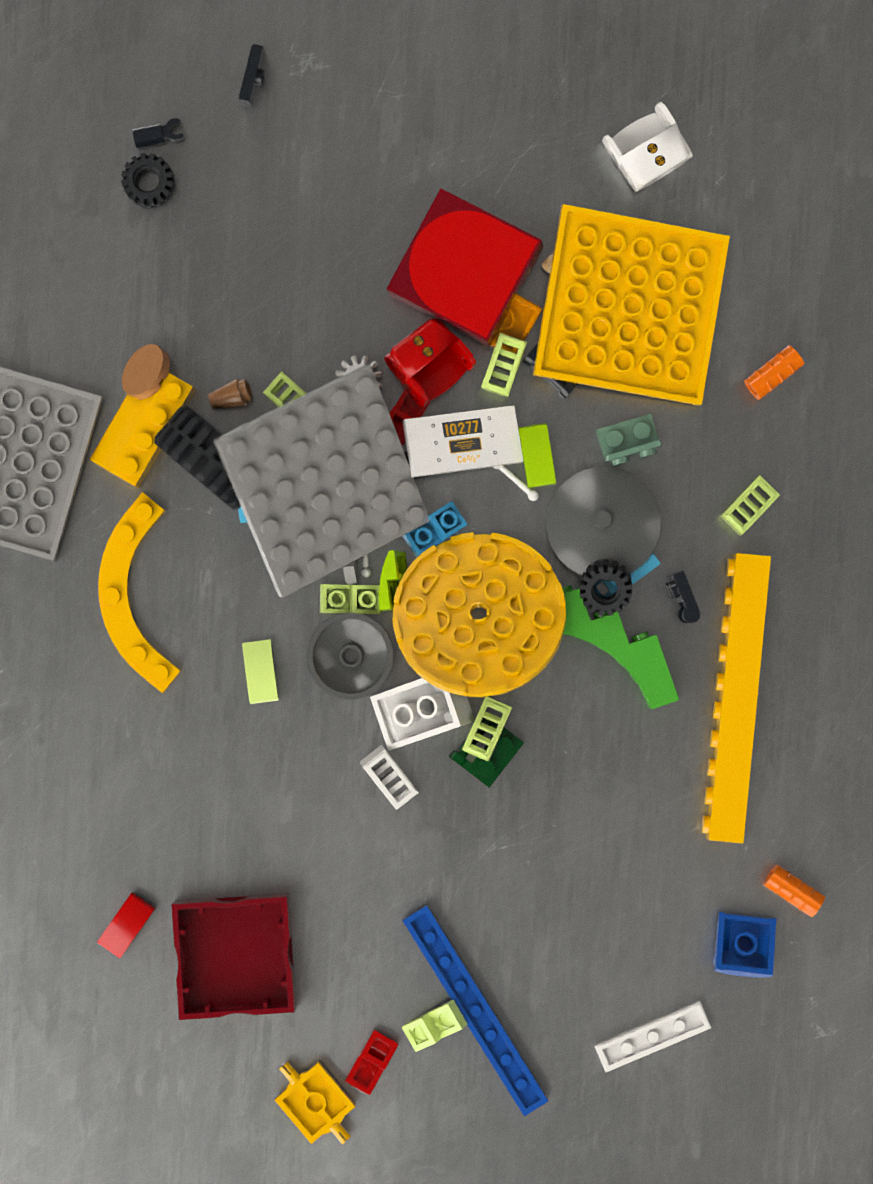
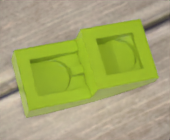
[518,423,556,488]
[379,550,407,612]

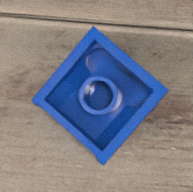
[713,912,776,978]

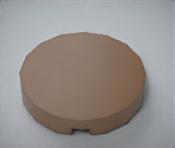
[122,344,170,400]

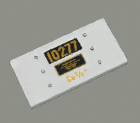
[402,405,523,478]

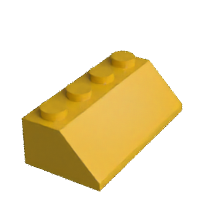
[89,373,196,488]

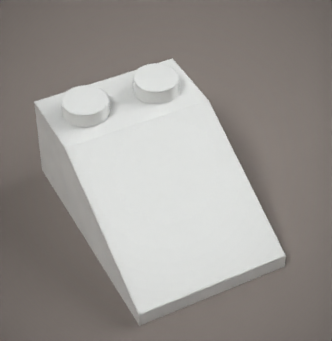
[370,678,475,751]

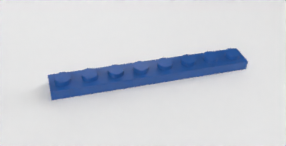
[402,904,548,1116]

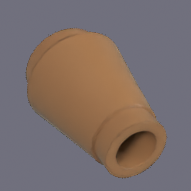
[208,378,253,410]

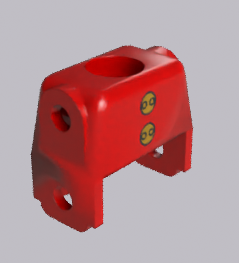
[384,318,476,408]

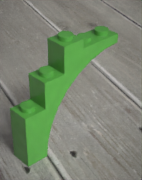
[562,585,679,709]

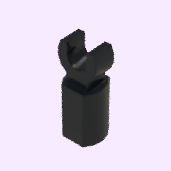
[132,118,184,148]

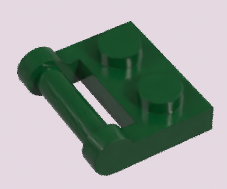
[449,717,524,788]

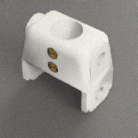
[602,102,692,192]

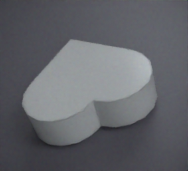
[343,558,359,585]

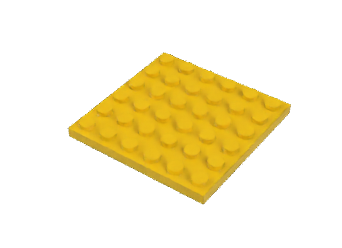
[533,204,730,406]

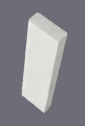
[594,1000,711,1072]

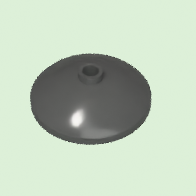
[307,613,394,699]

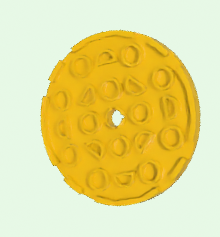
[392,532,566,697]

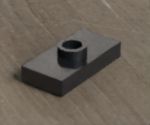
[239,44,265,108]

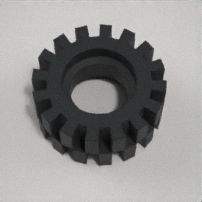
[121,153,175,208]
[580,559,632,616]

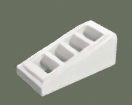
[360,745,419,810]

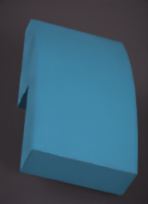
[403,501,468,558]

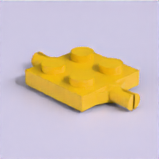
[274,1061,356,1144]

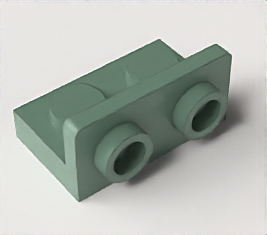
[596,414,662,466]

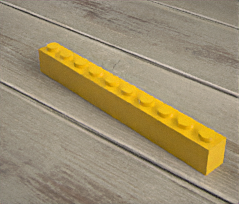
[702,553,771,843]

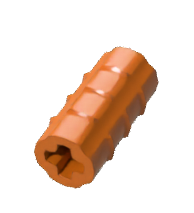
[744,345,805,400]
[763,864,826,917]

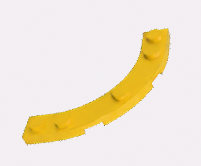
[98,492,181,693]

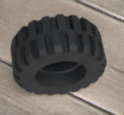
[154,405,241,510]

